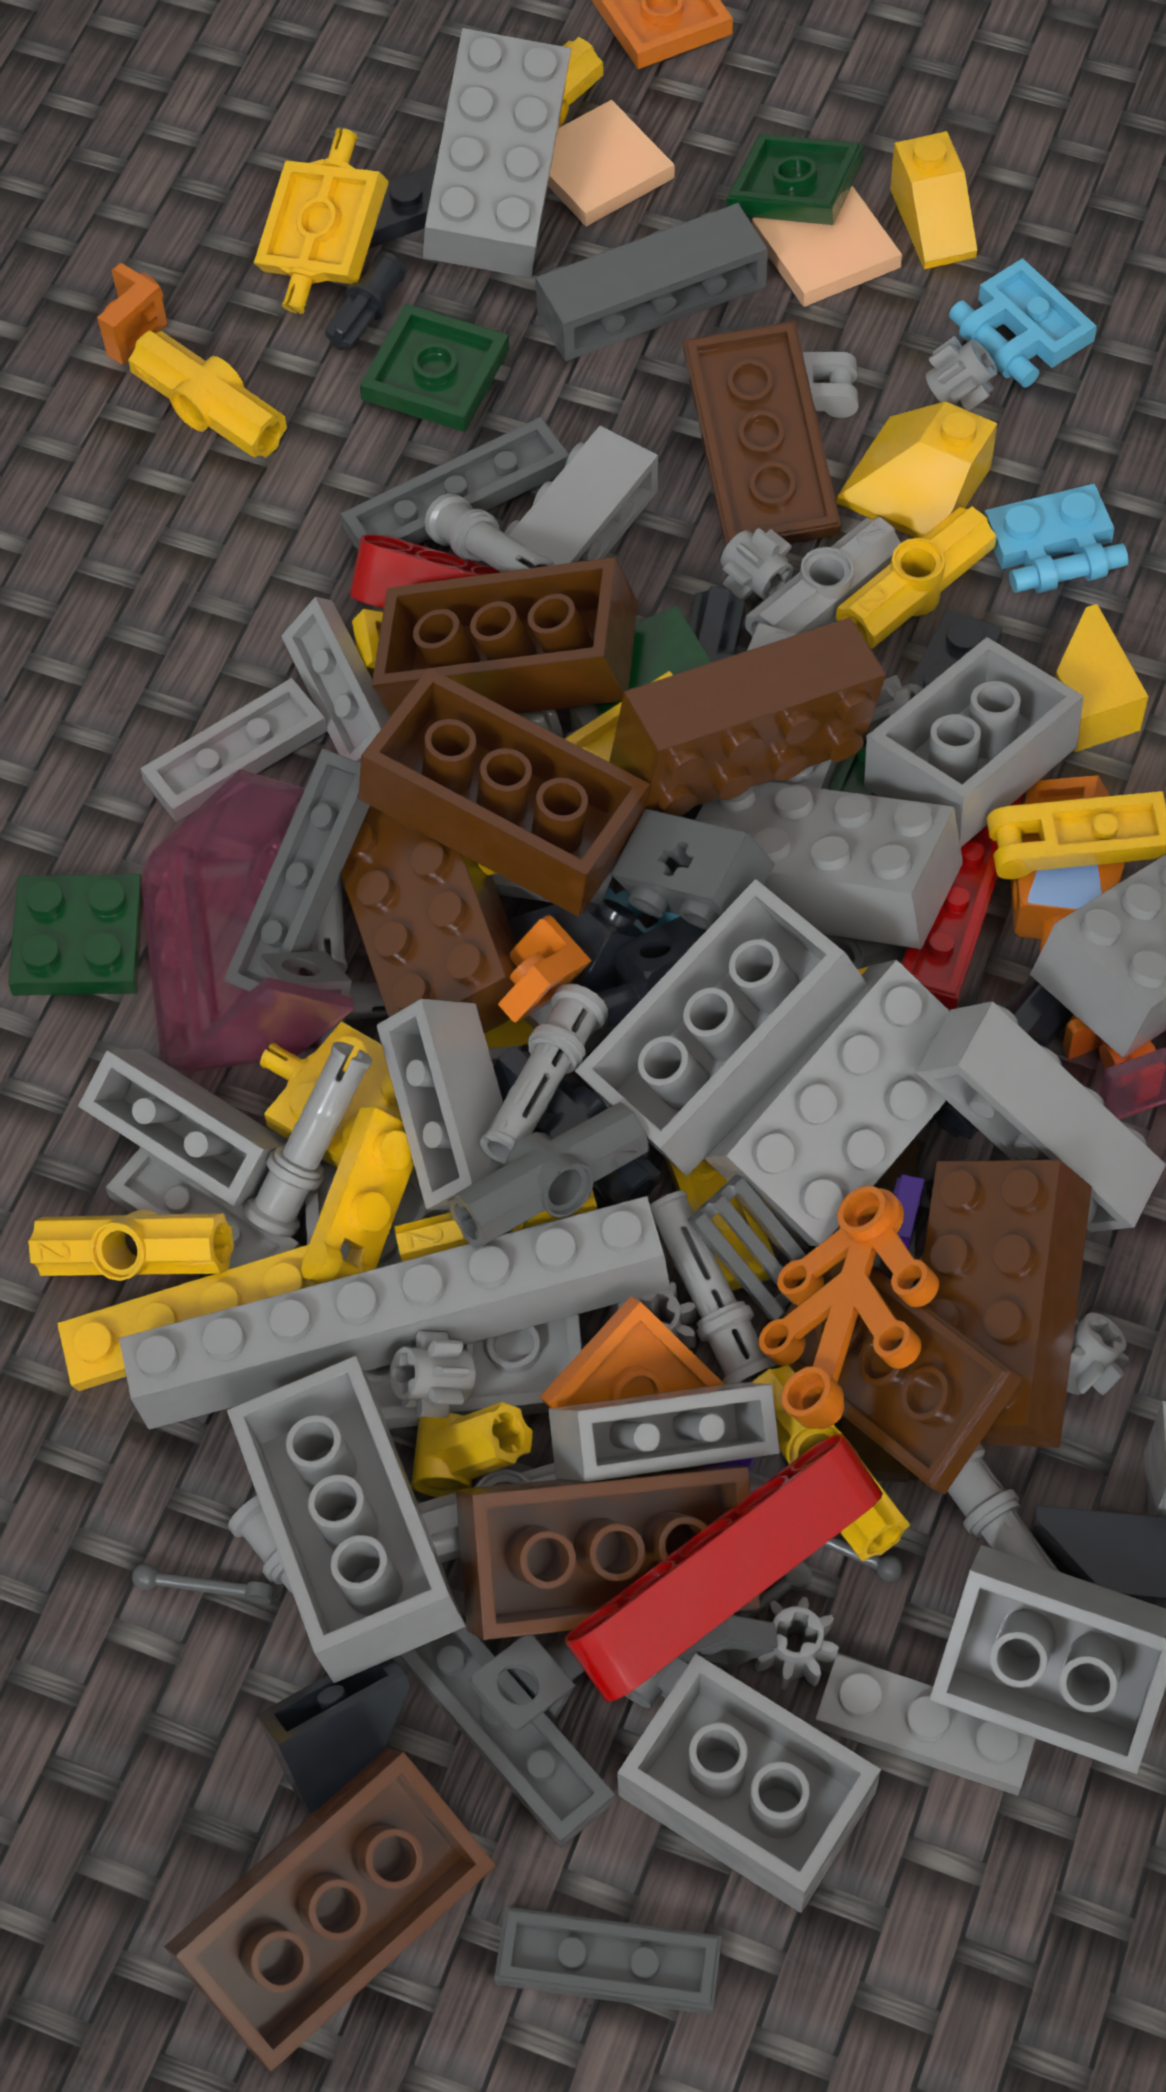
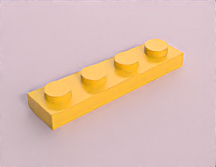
[57,1245,318,1391]

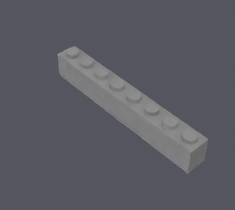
[119,1196,670,1429]

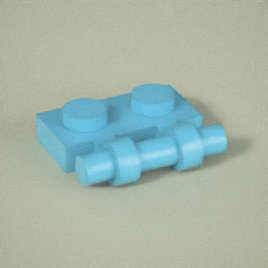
[949,258,1097,387]
[984,483,1128,593]

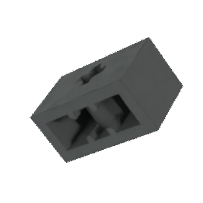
[611,809,775,930]

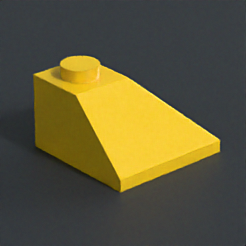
[836,401,997,538]

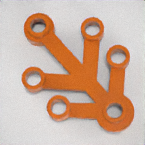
[758,1186,939,1429]

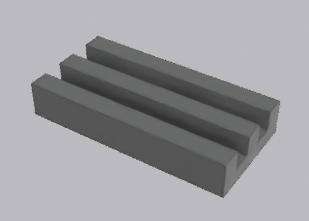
[687,1175,806,1320]

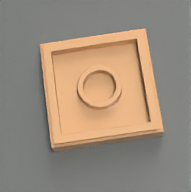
[548,100,675,227]
[752,186,902,307]

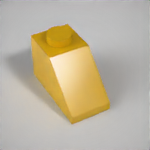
[890,131,977,269]
[1055,604,1149,752]

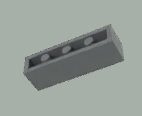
[536,203,768,362]

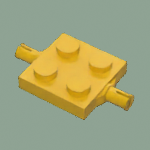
[254,128,389,314]
[260,1021,402,1168]

